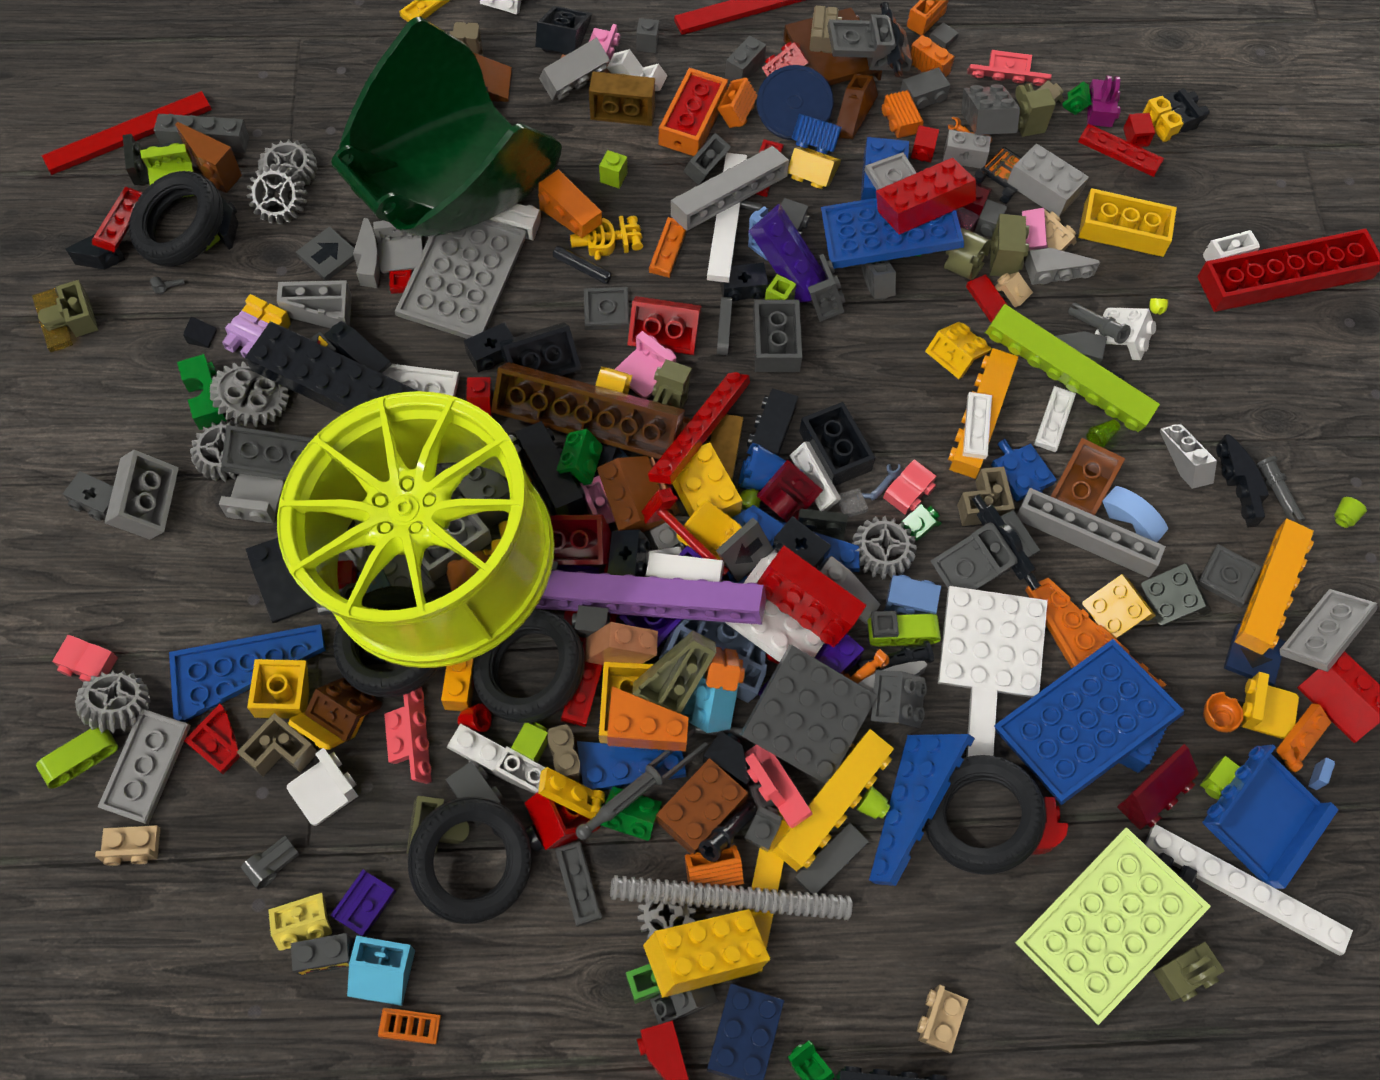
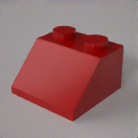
[525,782,601,850]

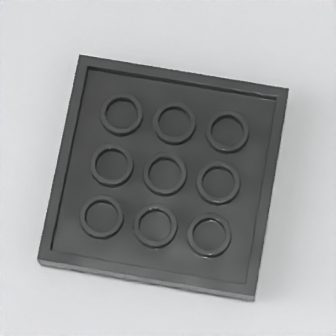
[739,645,878,784]

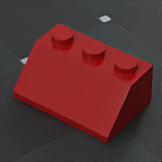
[627,296,702,355]
[1297,651,1380,743]

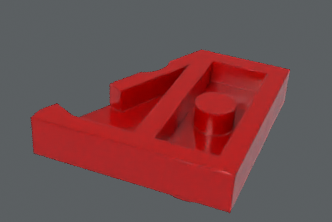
[184,704,240,774]

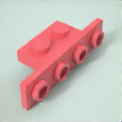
[967,50,1052,86]
[384,687,431,784]
[744,745,812,828]

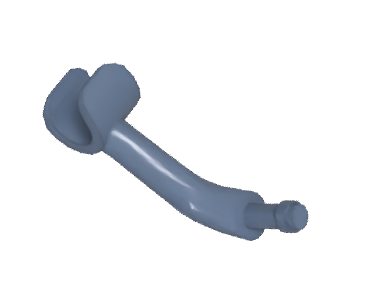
[860,464,902,501]

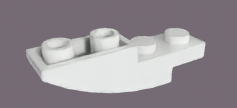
[447,724,545,794]

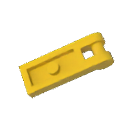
[538,767,605,819]

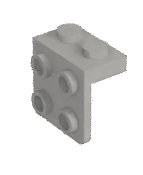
[373,220,423,273]
[219,474,284,524]

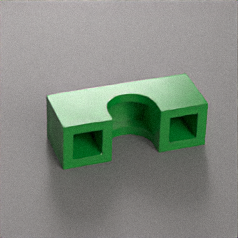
[177,354,227,430]

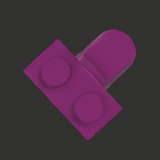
[1087,75,1121,127]

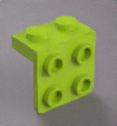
[140,143,194,197]

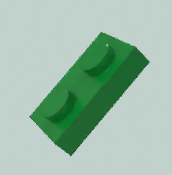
[557,429,603,485]
[601,786,662,841]

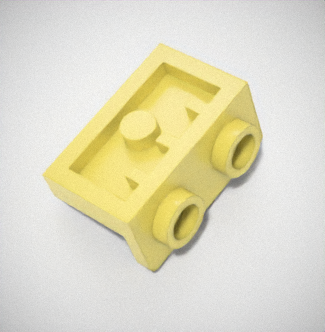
[269,893,332,951]

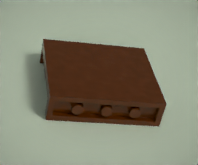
[783,7,883,85]

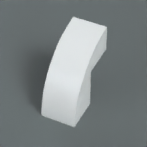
[607,49,667,91]

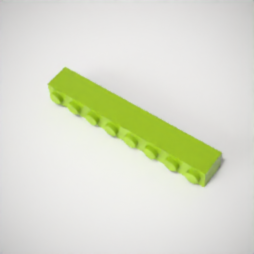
[985,304,1160,432]

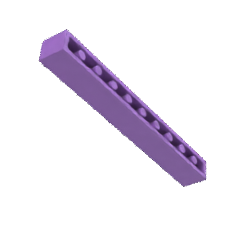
[535,570,766,625]

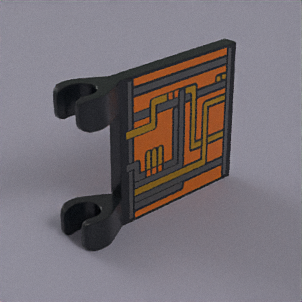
[974,147,1021,204]

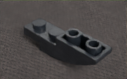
[1216,434,1269,528]

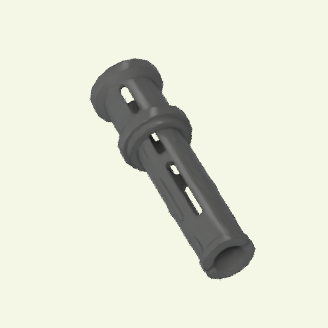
[1068,302,1131,344]
[1256,456,1305,523]

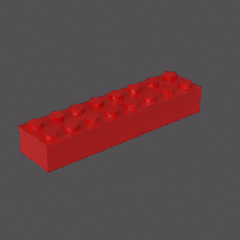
[1197,229,1380,312]

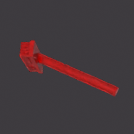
[641,488,729,576]

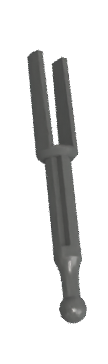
[576,729,708,840]

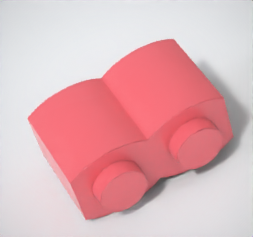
[883,459,937,515]
[52,635,118,682]

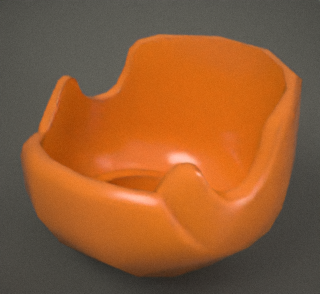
[1203,692,1243,733]

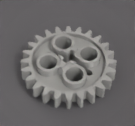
[210,361,289,427]

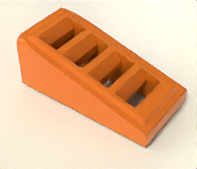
[378,1008,441,1045]

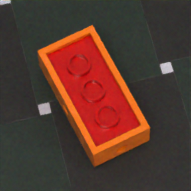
[659,68,728,156]

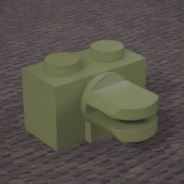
[1015,83,1056,137]
[38,280,98,337]
[652,359,692,409]
[406,796,469,855]
[1153,942,1224,1002]

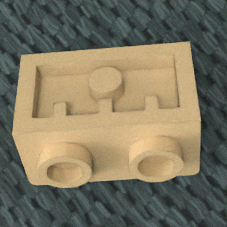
[1045,210,1077,251]
[95,826,160,866]
[917,985,968,1054]

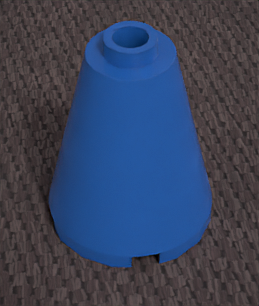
[738,443,803,490]

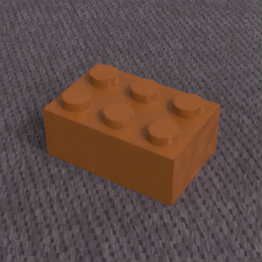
[656,758,748,854]

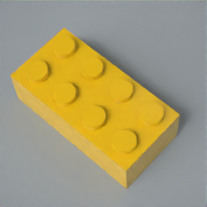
[1078,188,1177,257]
[643,909,770,998]

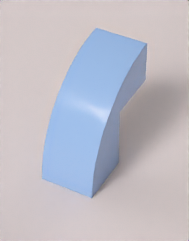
[1102,486,1168,542]

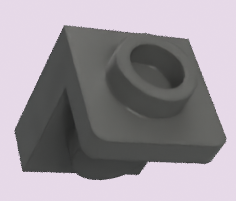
[744,806,783,852]

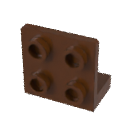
[304,678,382,741]

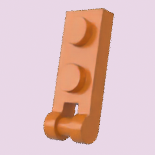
[1276,704,1332,772]

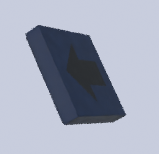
[1224,623,1286,686]

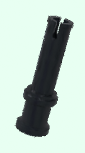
[857,641,934,670]
[699,801,758,862]

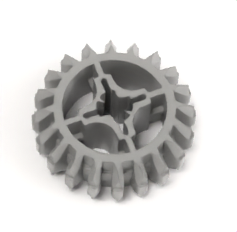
[258,139,317,193]
[246,164,307,224]
[190,420,244,482]
[852,516,917,580]
[75,670,150,733]

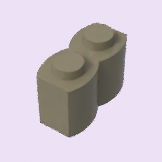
[548,724,581,782]

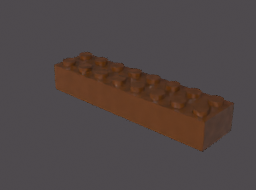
[491,362,685,459]

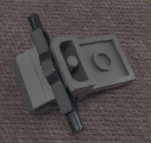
[827,2,912,77]
[931,494,1041,591]

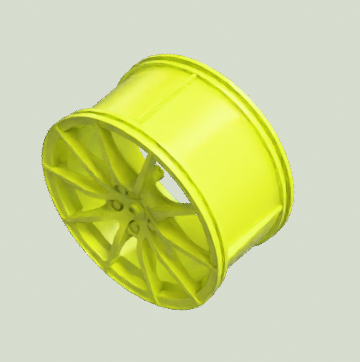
[277,391,555,668]

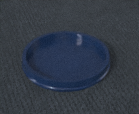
[757,65,833,140]

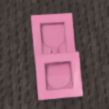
[1022,208,1048,250]

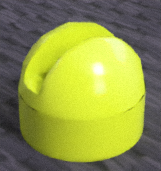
[1149,298,1168,315]

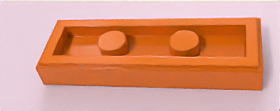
[649,217,687,278]

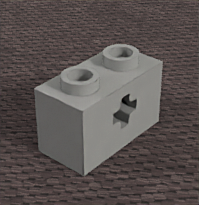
[943,130,991,169]

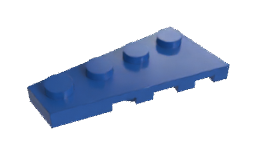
[577,741,686,791]

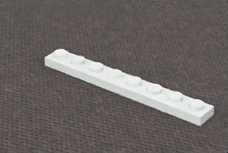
[1144,824,1353,956]

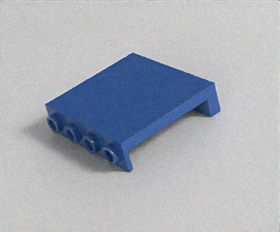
[1202,744,1339,889]

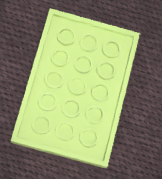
[1015,827,1211,1025]

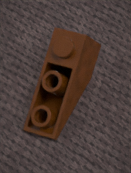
[836,74,878,140]

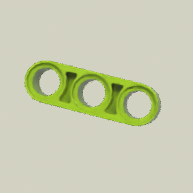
[867,614,941,647]
[36,727,118,789]

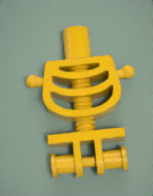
[570,216,643,260]

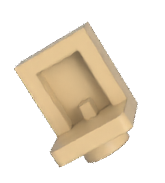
[995,272,1033,307]

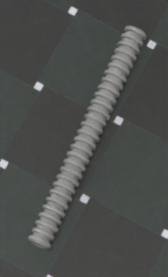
[610,875,853,920]

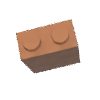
[585,622,658,665]

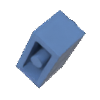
[884,575,941,615]

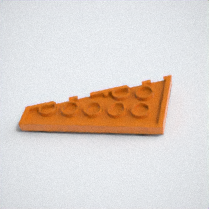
[1025,578,1167,688]

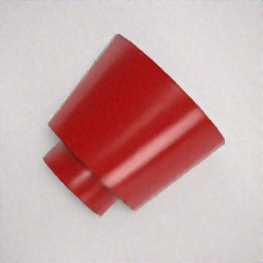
[458,704,492,732]

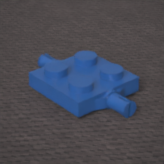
[991,439,1057,502]

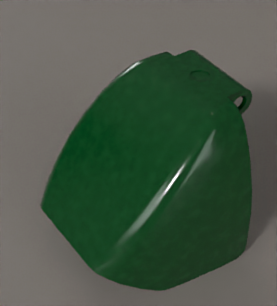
[331,17,562,237]

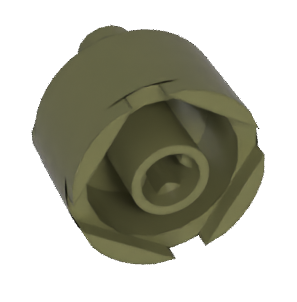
[944,228,991,280]

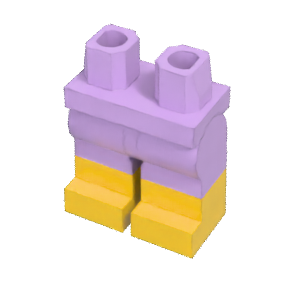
[222,294,291,358]

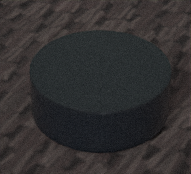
[525,824,544,852]

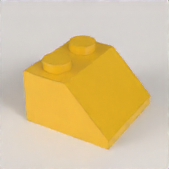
[788,147,841,189]
[247,659,309,719]

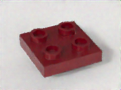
[757,459,823,522]

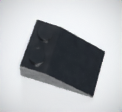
[535,6,592,55]
[246,538,317,623]

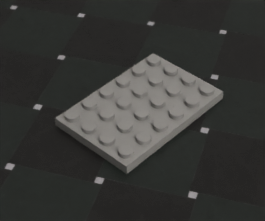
[395,219,527,339]

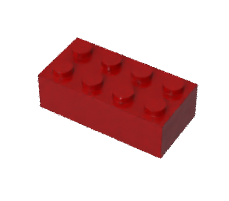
[876,158,976,235]
[757,545,867,648]

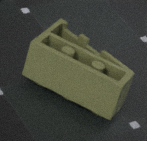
[632,630,717,714]

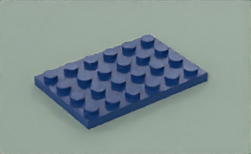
[821,198,964,269]
[994,639,1184,805]

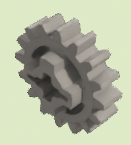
[637,900,696,939]

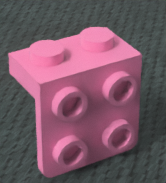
[614,331,676,399]

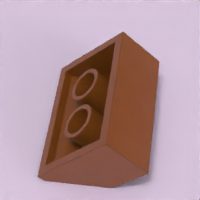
[597,456,669,533]

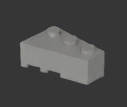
[277,280,352,329]

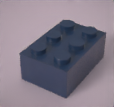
[706,984,784,1080]

